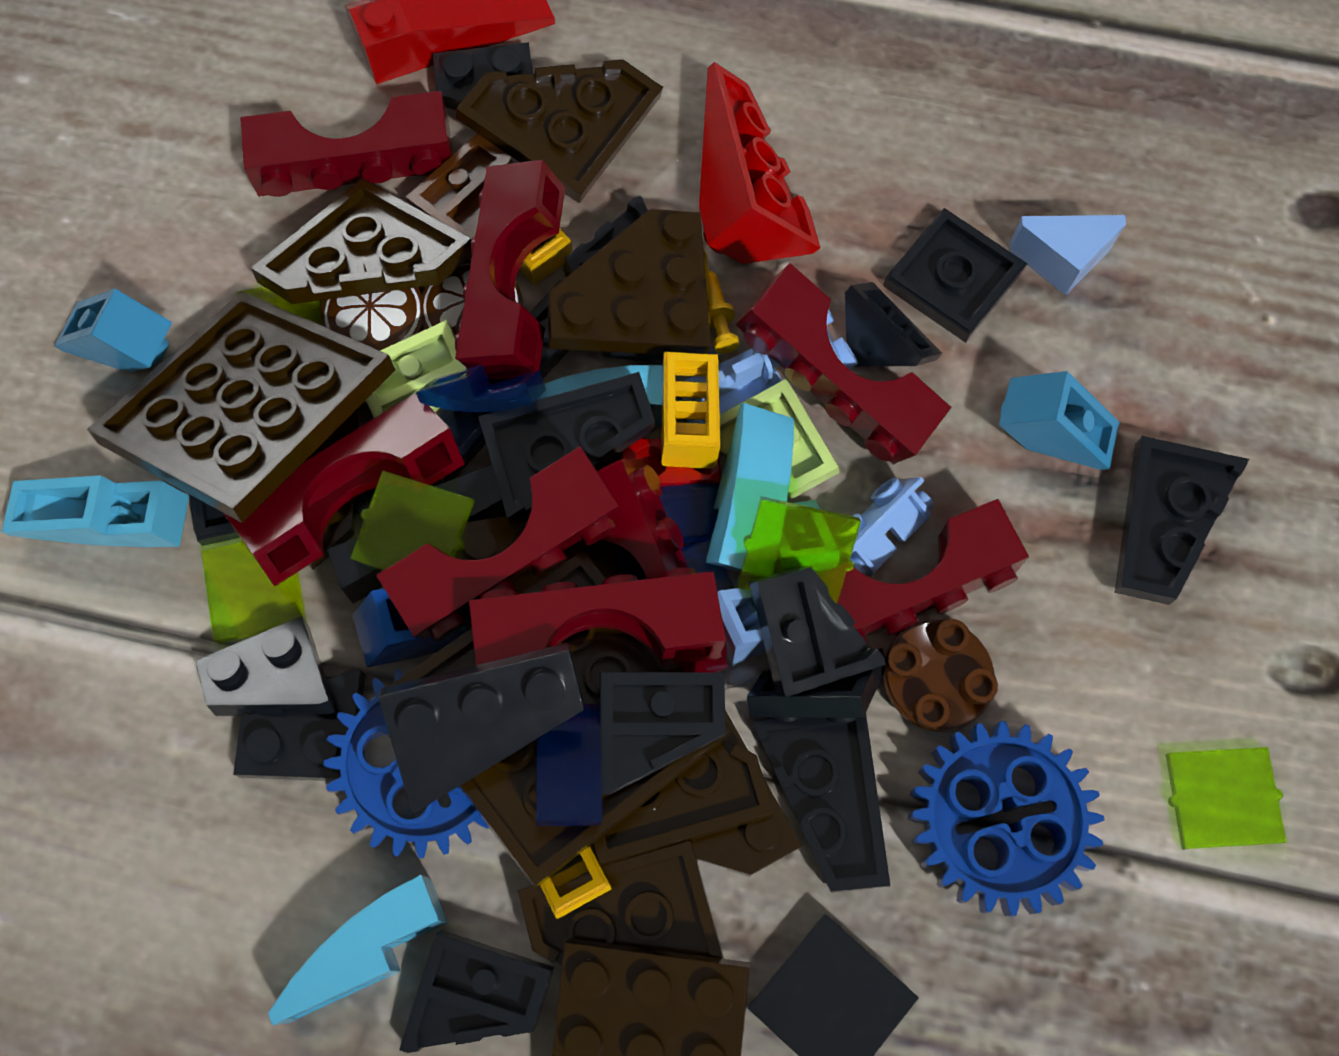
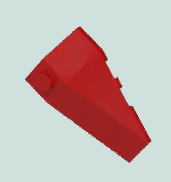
[344,0,555,85]
[699,62,821,264]

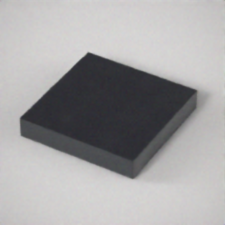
[883,208,1028,343]
[747,914,919,1056]

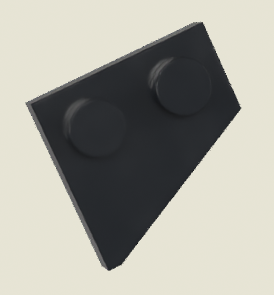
[233,669,365,781]

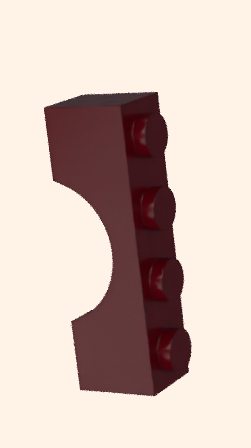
[240,91,453,197]
[455,160,566,380]
[735,263,952,464]
[224,392,465,587]
[376,446,623,641]
[597,459,729,673]
[817,499,1029,643]
[469,568,726,666]

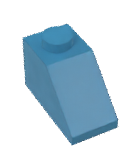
[54,288,172,373]
[999,371,1120,470]

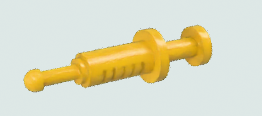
[703,250,740,354]

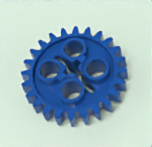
[324,669,489,859]
[908,721,1105,917]

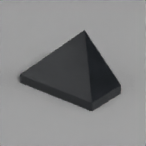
[845,282,942,366]

